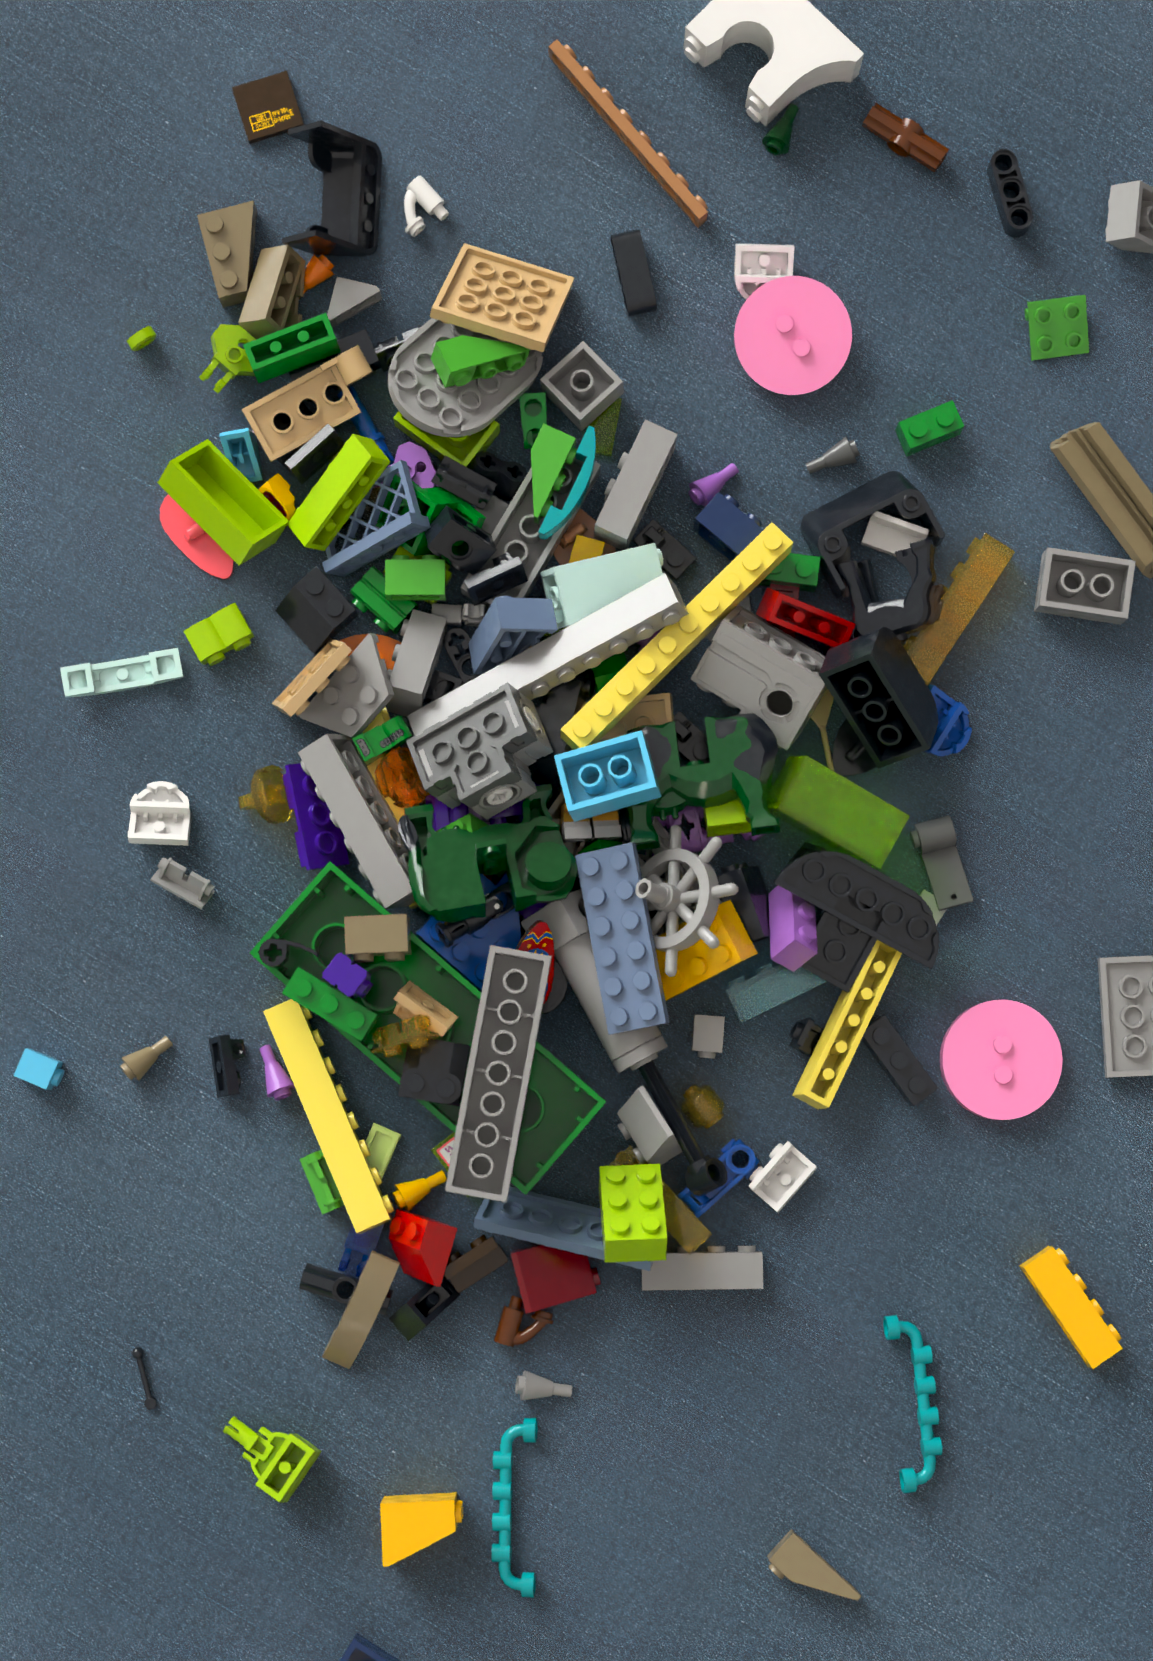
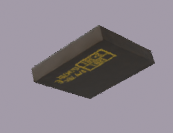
[232,71,304,144]

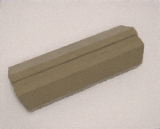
[1050,422,1153,579]

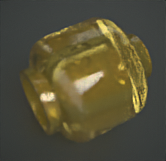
[680,1084,725,1129]

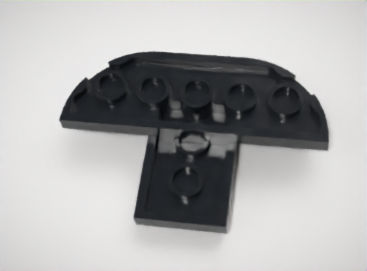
[773,851,939,993]

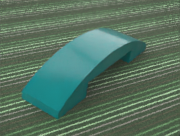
[538,426,596,540]

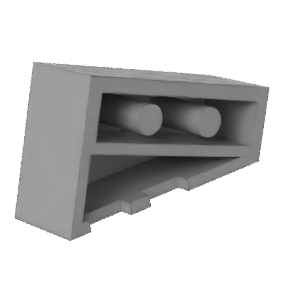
[387,609,447,717]

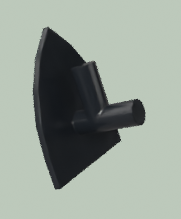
[832,718,877,776]

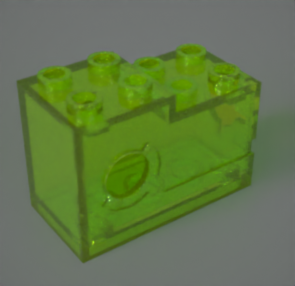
[768,756,910,869]

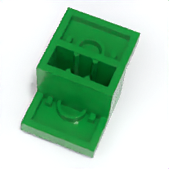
[376,473,486,567]

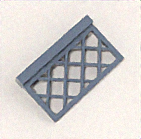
[322,460,431,577]

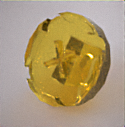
[238,765,294,825]

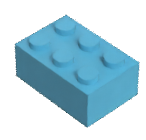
[554,730,662,822]

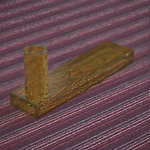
[608,1145,712,1255]

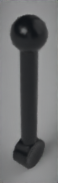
[132,1347,157,1410]

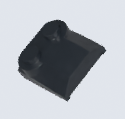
[398,1035,470,1106]

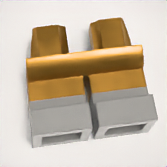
[561,802,622,842]

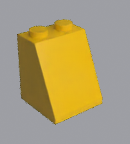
[380,1492,463,1567]

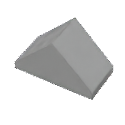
[327,277,382,329]

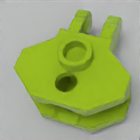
[199,324,256,393]

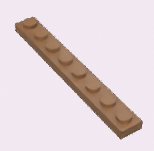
[548,39,708,228]

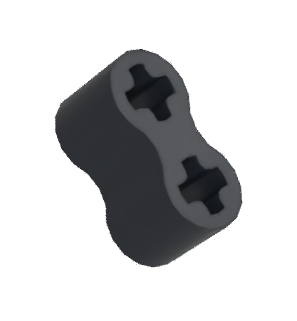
[469,451,527,501]

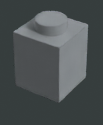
[691,1014,725,1059]

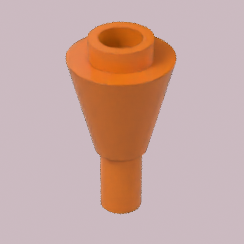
[299,254,335,299]

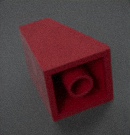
[511,1244,601,1314]

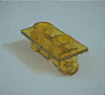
[371,1014,439,1058]

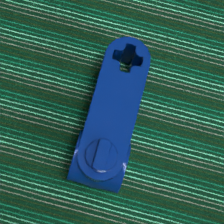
[676,1138,760,1219]

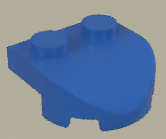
[924,684,972,757]

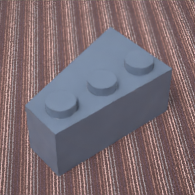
[469,596,558,674]

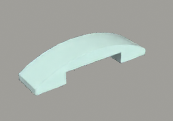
[60,648,183,697]

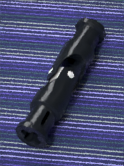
[435,881,515,948]

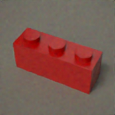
[756,587,856,647]

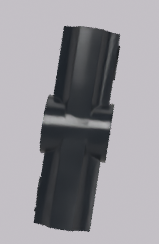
[299,1263,394,1316]

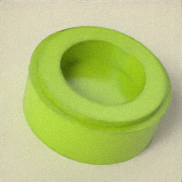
[127,326,157,351]

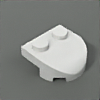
[734,244,794,300]
[128,781,192,846]

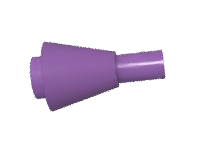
[689,463,739,507]
[259,1045,295,1101]

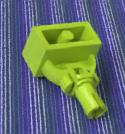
[223,1416,322,1502]

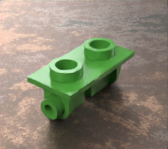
[300,1150,344,1215]

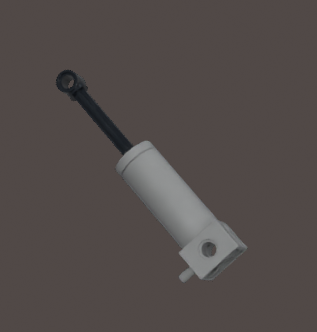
[521,889,728,1196]

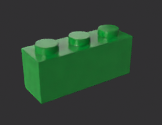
[243,313,341,384]
[282,967,380,1042]

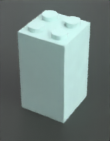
[540,543,663,629]

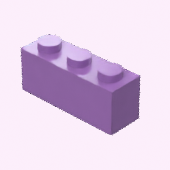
[768,886,818,972]

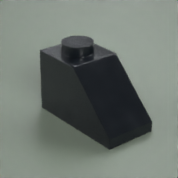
[389,1276,461,1341]

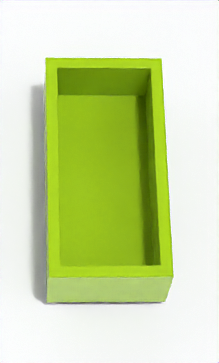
[157,439,289,566]

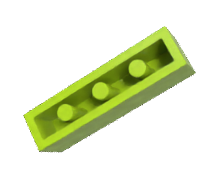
[287,434,391,551]

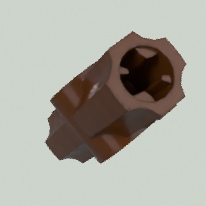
[862,103,949,173]

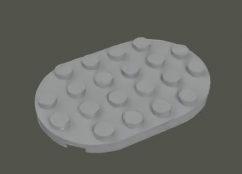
[388,318,543,437]

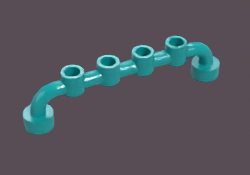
[883,1315,942,1493]
[491,1418,538,1597]

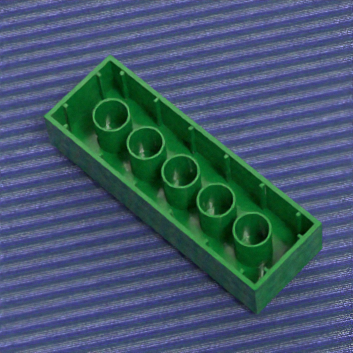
[249,861,606,1195]

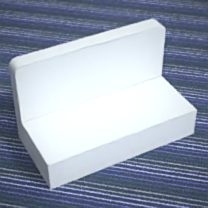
[861,511,929,557]

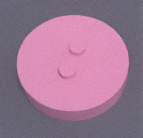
[734,276,852,395]
[940,1000,1063,1120]

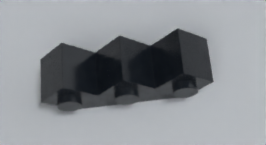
[528,668,595,787]

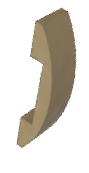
[322,1251,400,1369]

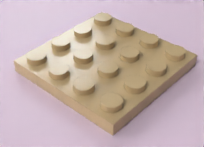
[430,243,574,352]

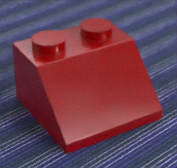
[388,1209,458,1287]

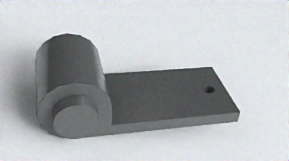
[910,815,974,911]

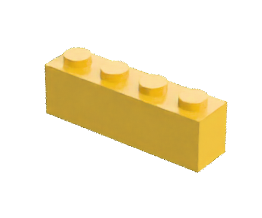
[1019,1246,1123,1369]

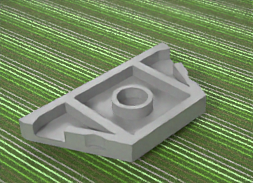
[299,633,394,738]

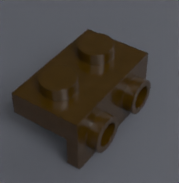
[444,1234,508,1293]

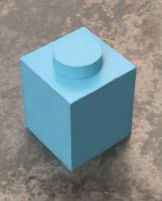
[13,1048,64,1090]

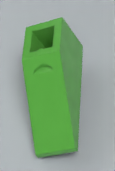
[431,335,530,388]
[531,423,578,524]

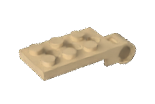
[242,345,373,462]

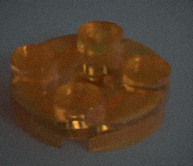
[375,747,430,808]

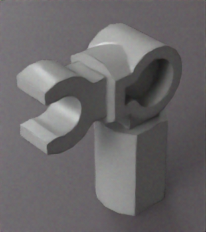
[431,604,488,627]

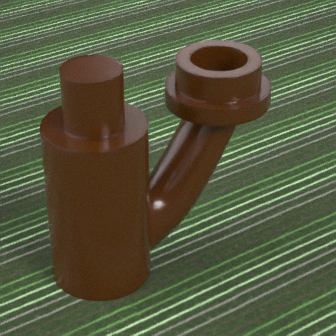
[494,1295,554,1347]

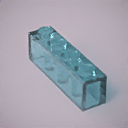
[724,963,827,1024]

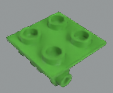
[1025,295,1089,360]

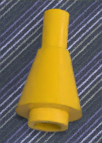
[392,1170,447,1212]

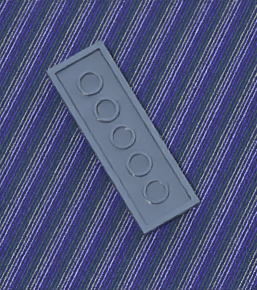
[575,842,670,1035]
[474,1187,654,1271]

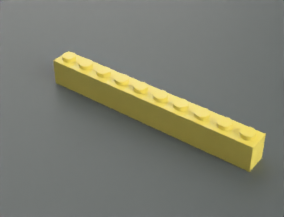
[560,522,794,750]

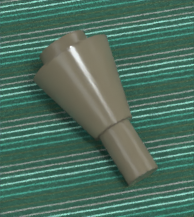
[120,1036,173,1081]

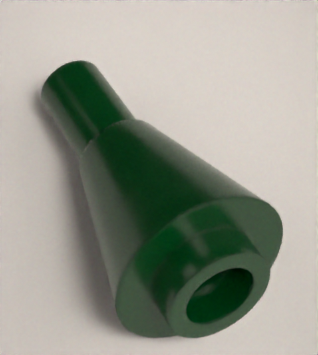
[762,104,799,155]

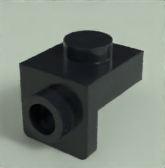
[789,1018,824,1057]

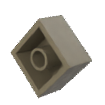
[344,914,412,963]

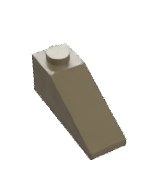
[767,1529,861,1601]

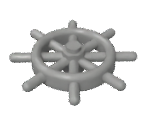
[635,825,738,977]

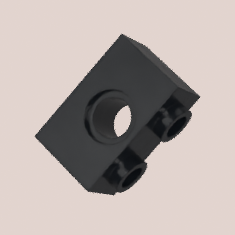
[424,505,497,575]

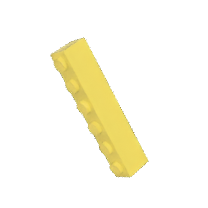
[792,940,902,1110]

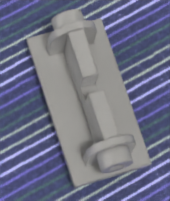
[150,857,215,910]

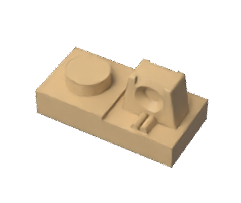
[393,980,458,1037]

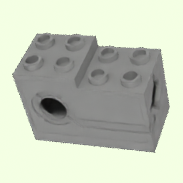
[691,605,827,750]

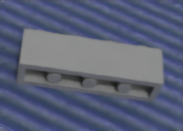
[641,1245,763,1290]

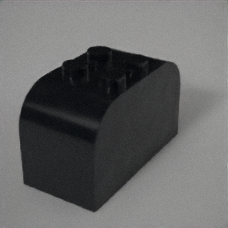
[819,627,938,769]

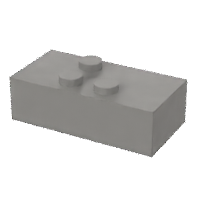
[594,419,678,550]

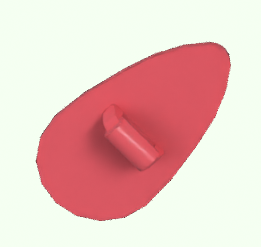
[160,494,234,579]

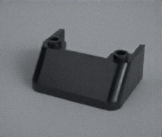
[282,120,382,257]
[800,471,945,599]

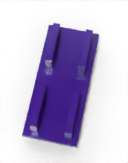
[282,763,350,871]

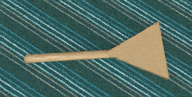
[811,689,837,789]

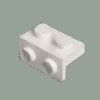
[749,1141,817,1213]

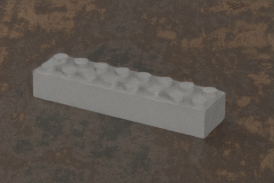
[445,945,552,1202]

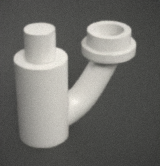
[404,175,449,237]

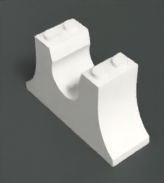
[683,0,864,126]

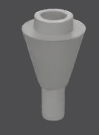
[515,1370,572,1401]

